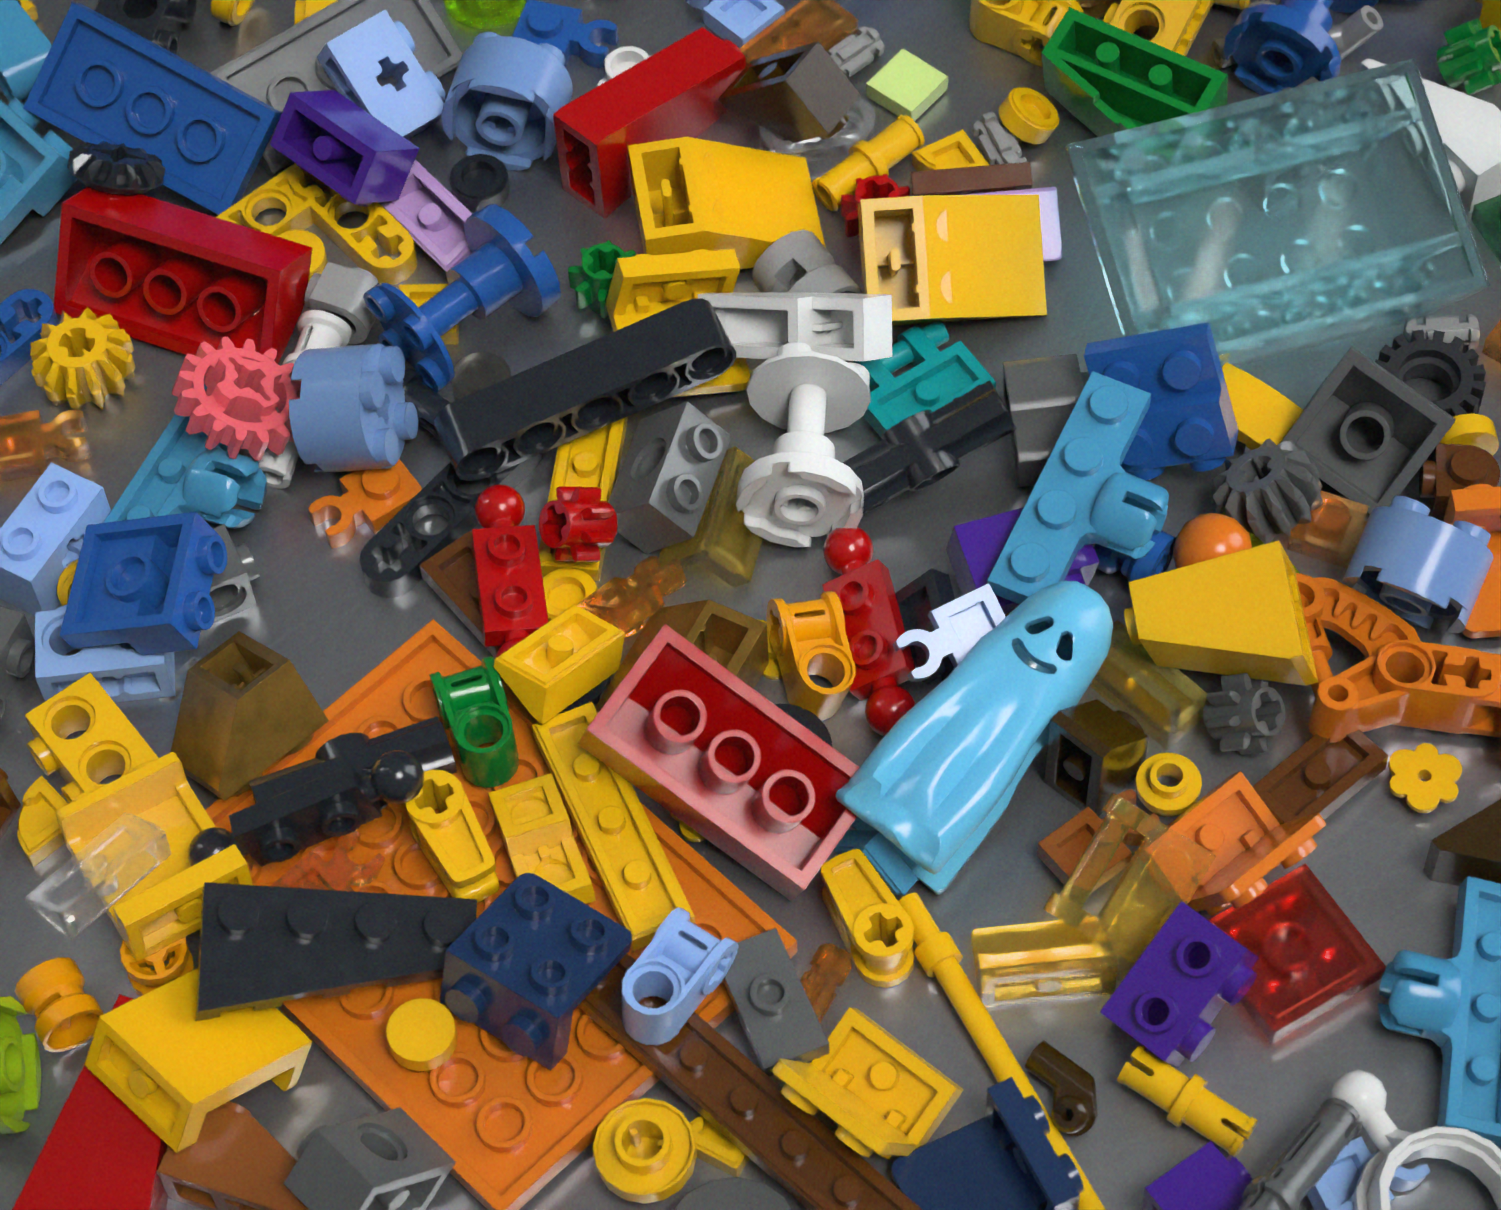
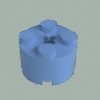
[441,32,573,171]
[289,344,418,473]
[1342,495,1494,633]

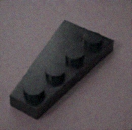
[195,882,477,1021]

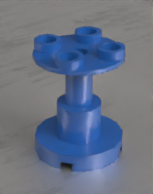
[1223,0,1379,100]
[363,204,561,393]

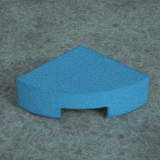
[833,830,919,895]

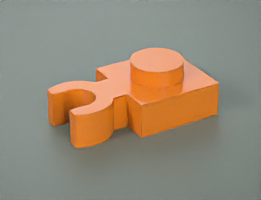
[308,459,423,549]

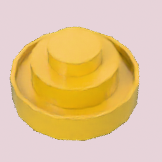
[593,1098,697,1204]

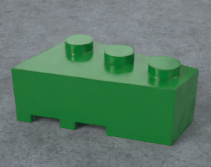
[1041,7,1228,203]

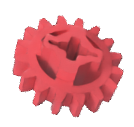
[172,337,301,461]

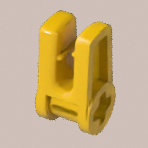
[405,769,500,903]
[821,849,915,988]

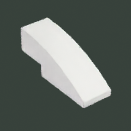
[698,292,892,361]

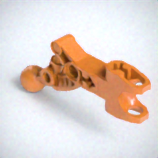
[1173,513,1501,757]

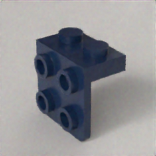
[440,873,632,1070]
[891,1077,1084,1210]

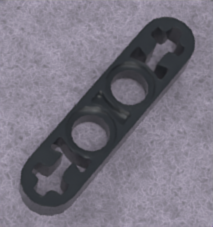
[359,453,543,598]

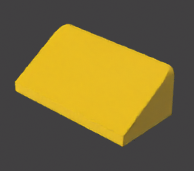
[494,604,625,724]

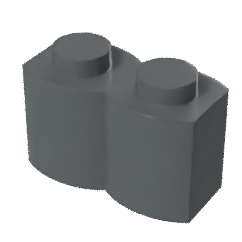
[1003,354,1090,487]

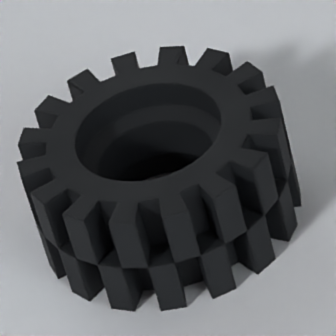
[1375,329,1486,417]

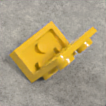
[605,249,751,397]
[772,1007,964,1159]

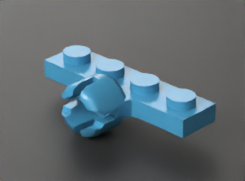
[987,371,1169,604]
[103,384,267,529]
[1378,876,1501,1149]

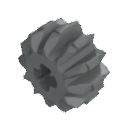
[1212,438,1323,544]

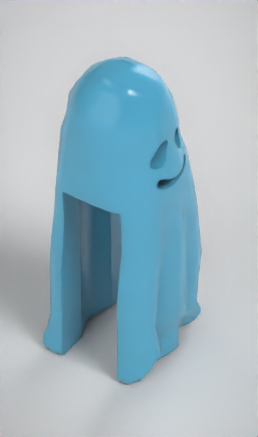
[836,581,1113,895]

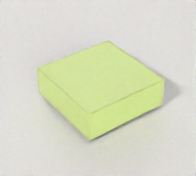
[866,48,948,121]

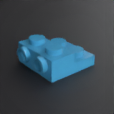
[0,97,78,245]

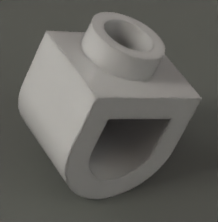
[305,262,379,344]

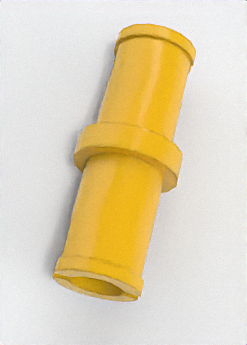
[812,115,925,211]
[1117,1044,1258,1157]

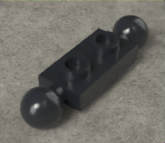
[188,750,424,867]

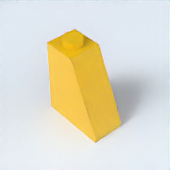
[1124,540,1318,686]

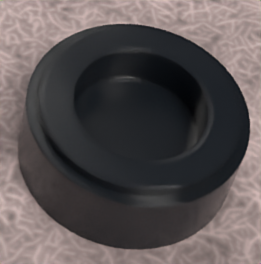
[450,154,510,213]

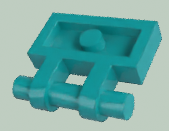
[852,321,996,438]

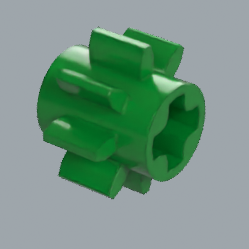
[1436,18,1501,95]
[568,240,636,318]

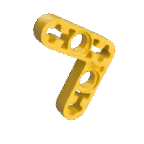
[216,163,417,285]

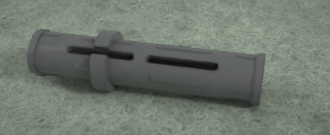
[1237,1098,1362,1210]

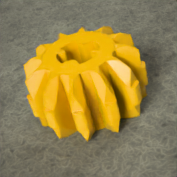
[30,307,135,414]

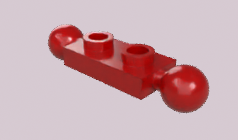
[472,484,549,686]
[822,527,916,736]

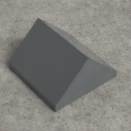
[1280,346,1456,514]

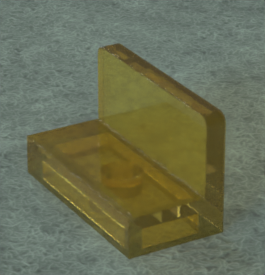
[657,446,763,588]
[1089,620,1207,751]
[971,916,1118,1007]

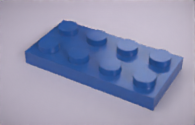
[23,2,282,215]

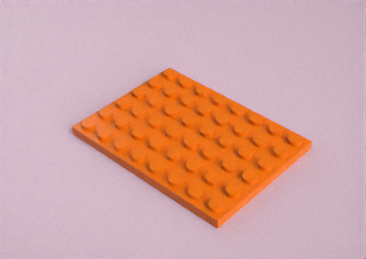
[199,619,798,1210]

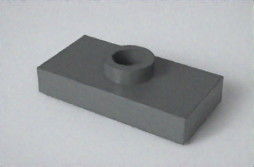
[722,928,829,1077]

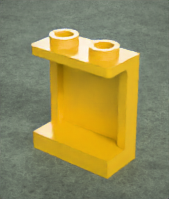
[56,752,253,962]
[84,968,313,1153]

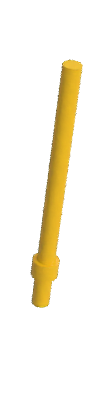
[898,892,1106,1210]

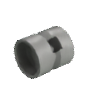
[752,230,863,294]

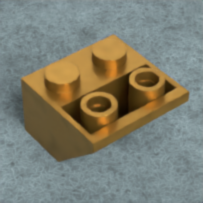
[595,599,769,713]
[171,631,329,801]

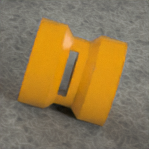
[15,957,104,1052]

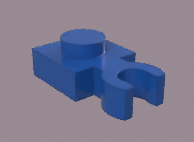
[512,0,618,68]

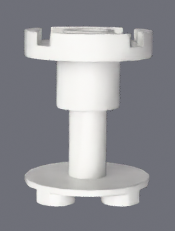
[736,342,871,547]

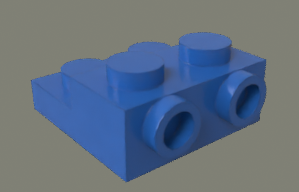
[1083,322,1239,481]
[59,512,228,655]

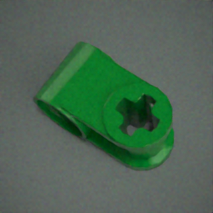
[429,656,519,788]

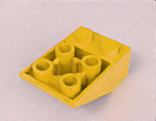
[628,137,826,269]
[858,194,1047,326]

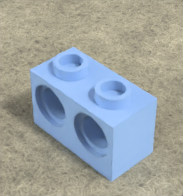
[35,605,176,703]

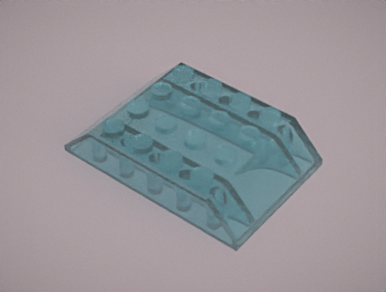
[1065,58,1490,367]

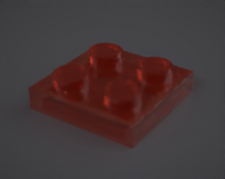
[1209,863,1386,1044]

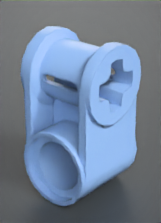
[622,907,739,1045]

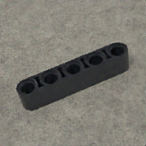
[434,298,737,481]

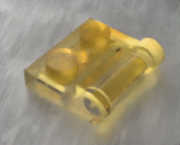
[1043,793,1216,964]

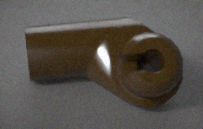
[1025,1041,1098,1136]

